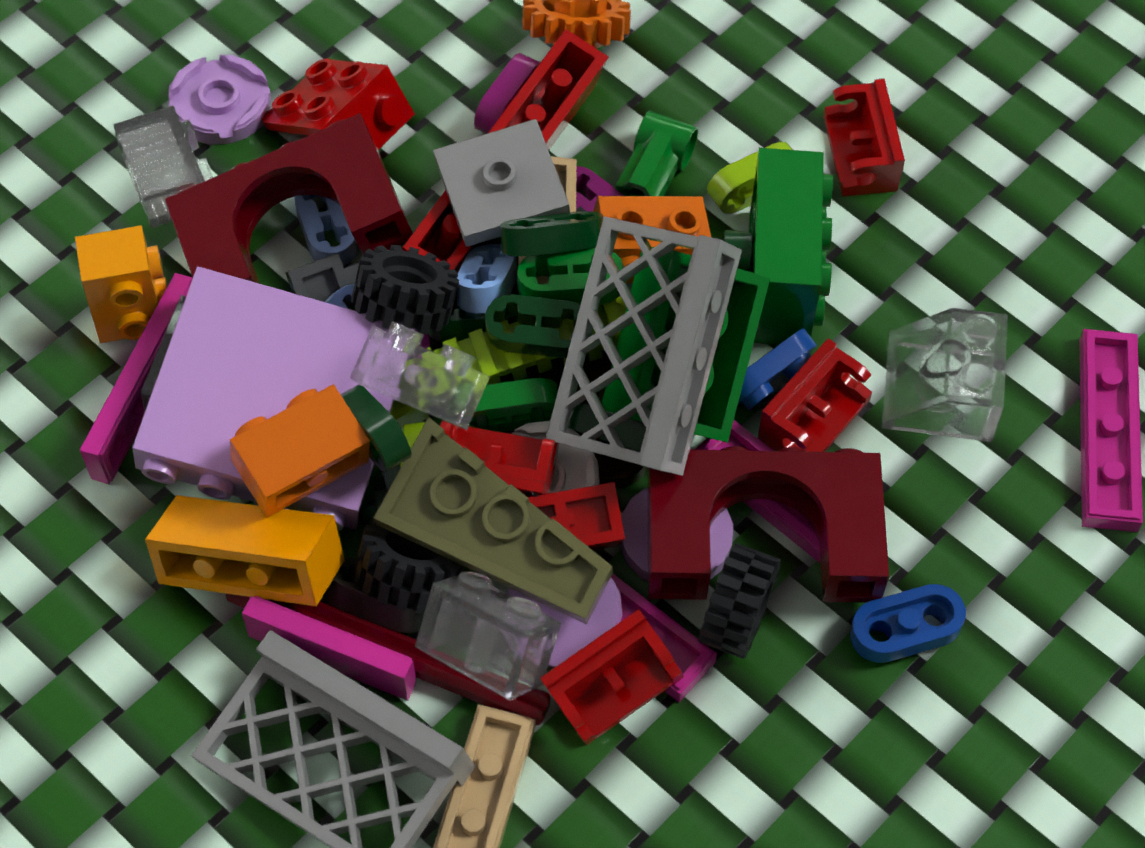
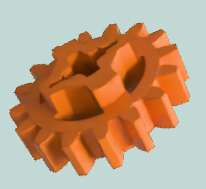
[522,0,631,48]

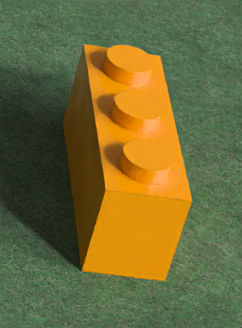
[145,495,345,607]

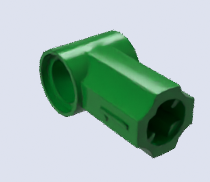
[616,110,699,196]

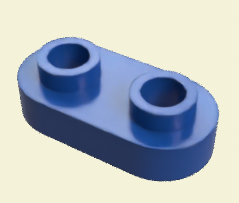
[737,328,818,411]
[850,584,966,663]

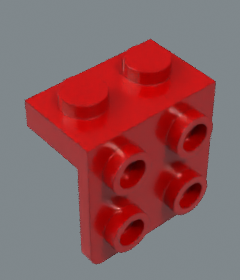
[262,58,415,150]

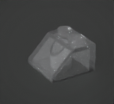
[882,308,1008,442]

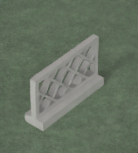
[546,216,742,476]
[191,630,475,848]

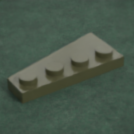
[373,417,613,625]

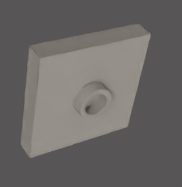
[433,119,570,247]

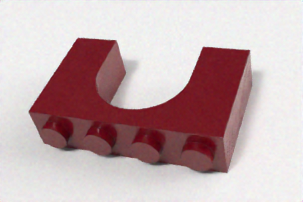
[165,113,413,284]
[647,446,889,603]

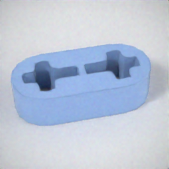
[294,195,357,266]
[456,244,517,314]

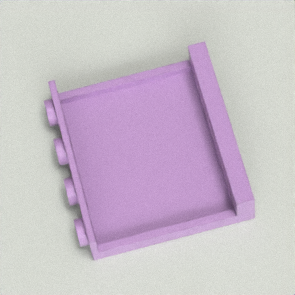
[132,266,415,531]

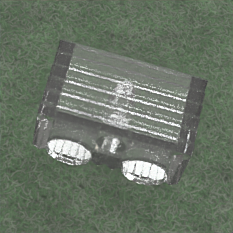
[113,105,213,228]

